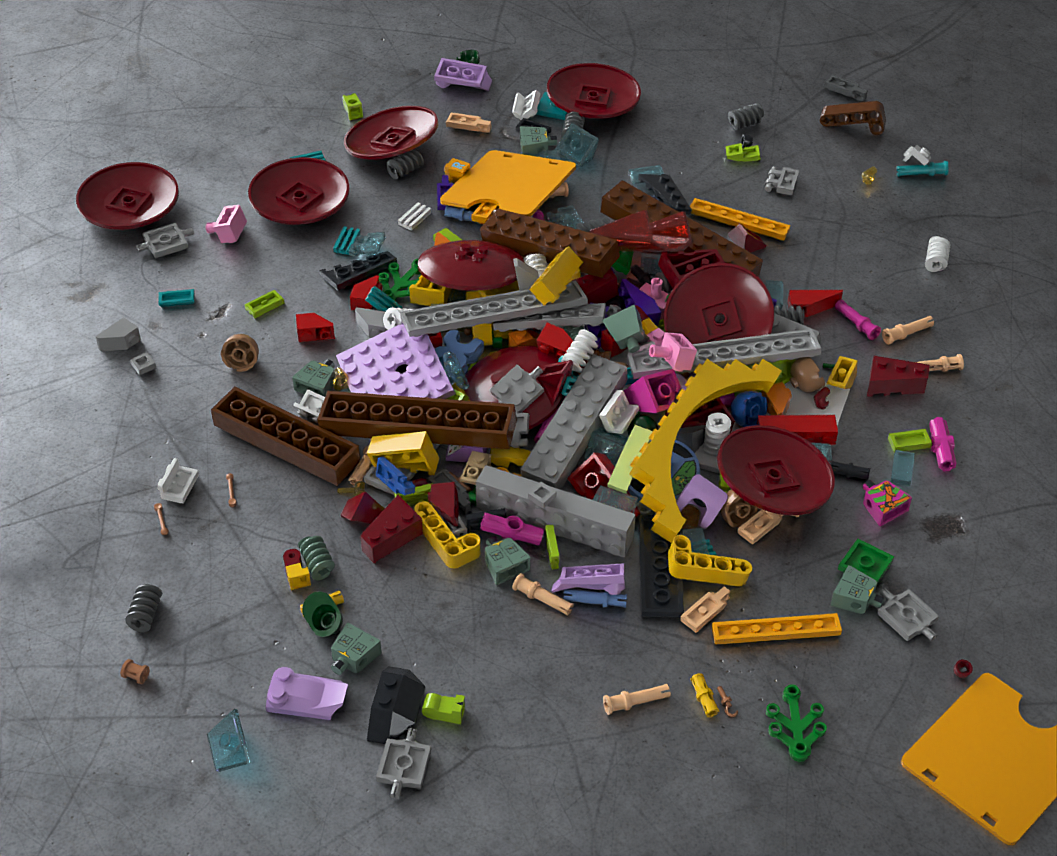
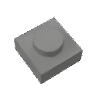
[130,352,156,375]
[528,482,557,509]

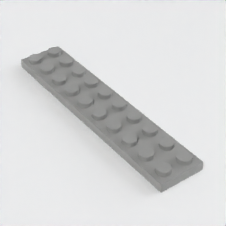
[400,280,588,337]
[627,329,821,379]

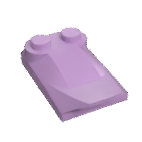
[434,58,492,91]
[552,563,625,595]
[266,667,348,720]

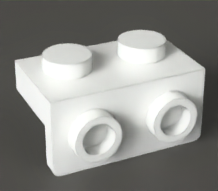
[512,90,540,120]
[903,145,931,166]
[293,389,325,423]
[599,390,640,434]
[158,458,199,504]

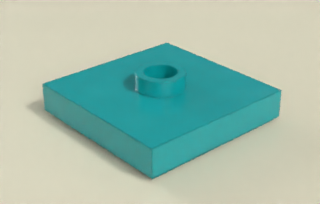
[536,92,568,120]

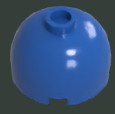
[731,390,768,427]

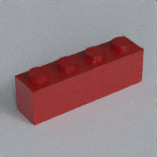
[757,415,838,445]

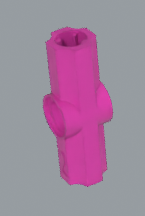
[929,417,957,471]
[480,513,544,546]

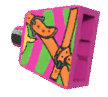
[862,480,912,526]

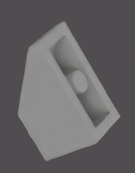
[513,258,539,291]
[355,307,387,338]
[96,317,141,351]

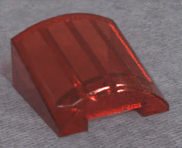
[589,210,692,252]

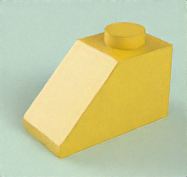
[827,356,858,389]

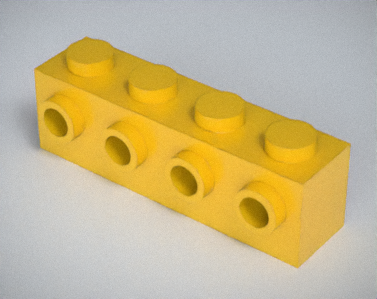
[529,246,583,305]

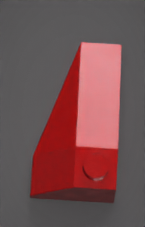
[567,452,641,518]

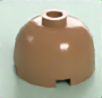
[221,334,259,372]
[789,357,825,393]
[720,489,760,528]

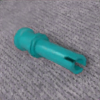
[897,161,949,176]

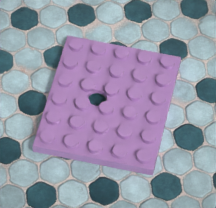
[336,323,455,399]

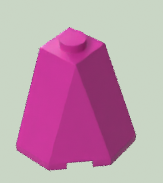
[624,369,681,413]

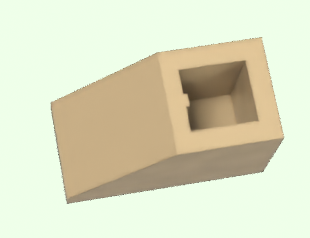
[460,451,491,485]

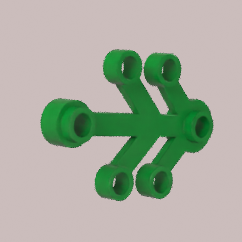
[379,259,421,301]
[766,684,827,762]

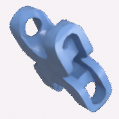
[435,330,484,382]

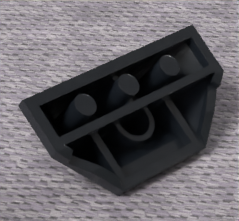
[367,666,426,744]

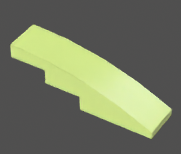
[607,425,653,494]

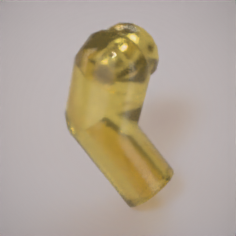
[861,166,877,185]
[333,367,348,391]

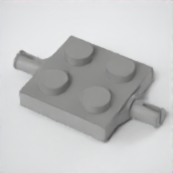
[136,223,194,258]
[490,365,544,413]
[877,588,939,641]
[376,728,431,799]

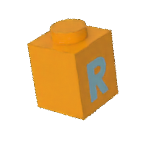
[444,158,470,183]

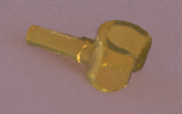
[338,481,365,496]

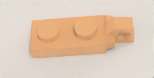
[446,112,491,133]
[738,510,783,545]
[680,586,730,633]

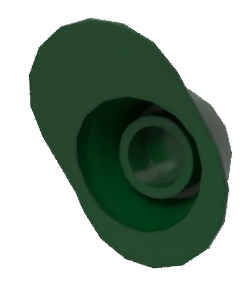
[302,591,343,637]

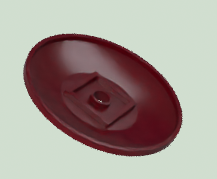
[547,63,641,118]
[344,106,438,159]
[248,157,349,225]
[76,162,179,230]
[418,240,525,291]
[664,263,775,369]
[460,346,565,429]
[717,425,835,515]

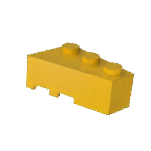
[409,275,452,306]
[367,431,439,475]

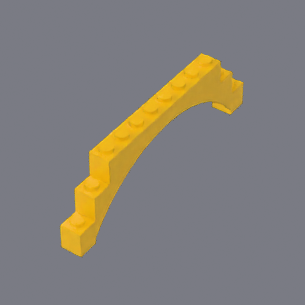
[629,359,782,543]

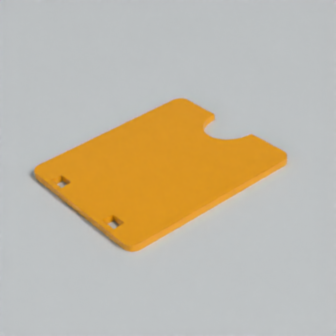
[440,150,576,217]
[901,673,1057,845]

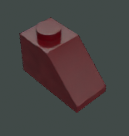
[428,482,459,527]

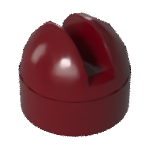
[953,659,973,679]

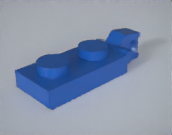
[376,457,416,496]

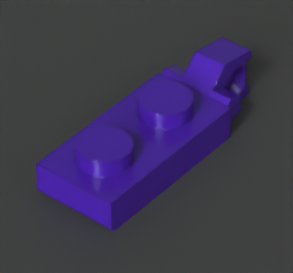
[437,175,454,211]

